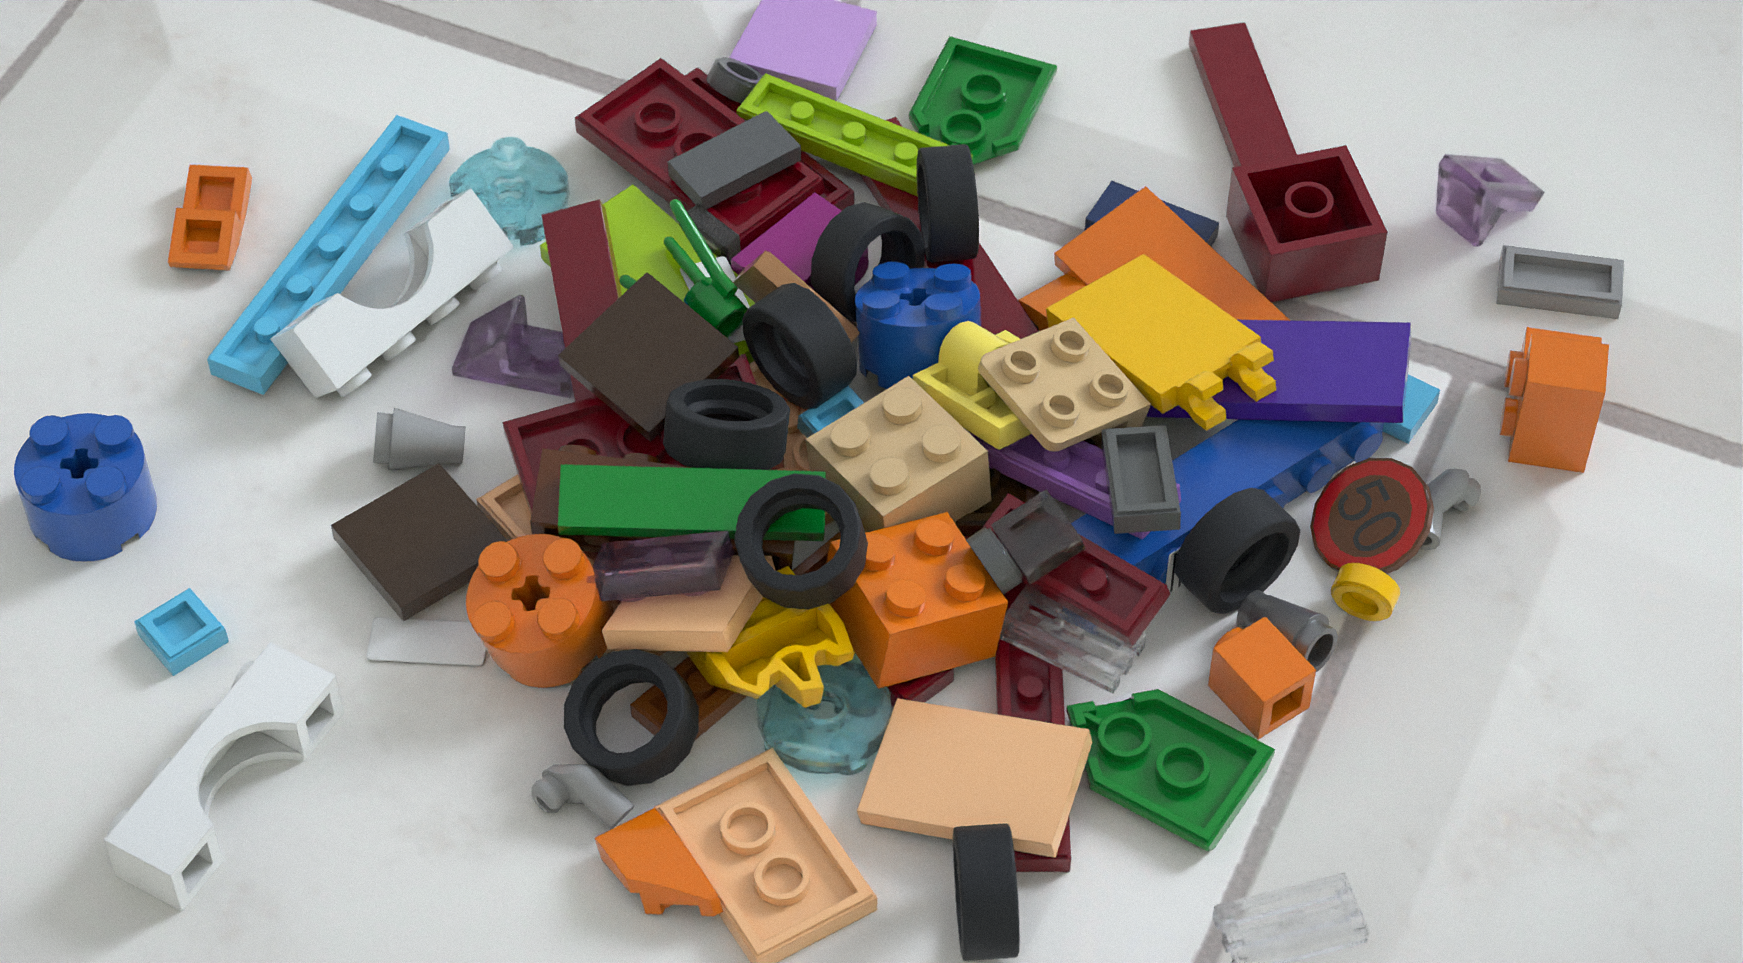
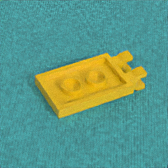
[1046,254,1276,431]

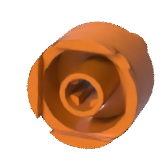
[466,534,614,688]

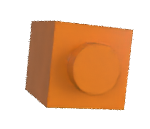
[1208,617,1316,739]

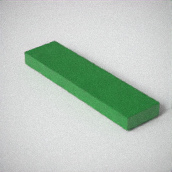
[558,464,826,541]

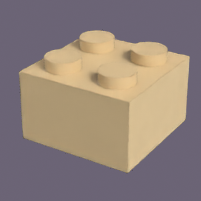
[806,376,991,533]

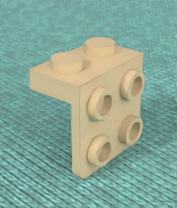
[978,318,1151,452]

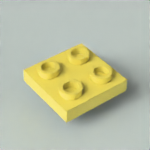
[913,321,1031,450]

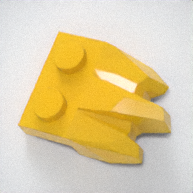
[685,566,854,708]

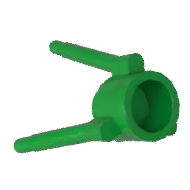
[619,199,748,338]

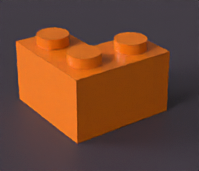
[1499,327,1609,473]

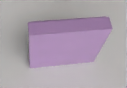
[729,0,877,101]

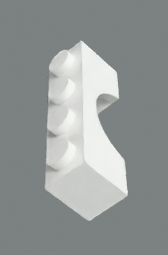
[271,188,514,398]
[104,642,344,912]

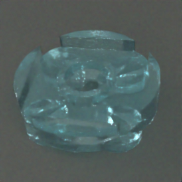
[449,137,570,246]
[757,654,891,775]

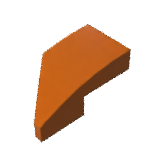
[595,808,723,916]

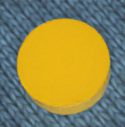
[1331,563,1400,621]

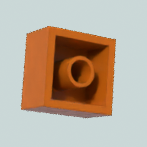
[827,512,1008,689]

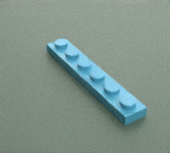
[207,115,450,395]

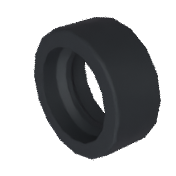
[916,144,979,262]
[811,202,925,322]
[742,283,857,409]
[663,379,790,470]
[734,474,868,610]
[1174,488,1300,614]
[564,649,699,786]
[953,823,1020,961]

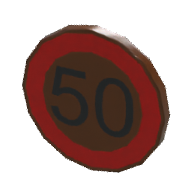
[1310,458,1434,574]

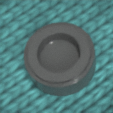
[706,57,763,104]
[966,527,1023,595]

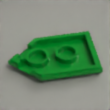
[909,36,1057,165]
[1066,689,1275,852]

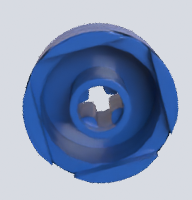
[855,262,981,389]
[14,413,157,562]

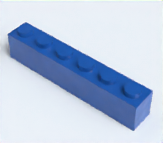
[1066,419,1384,629]

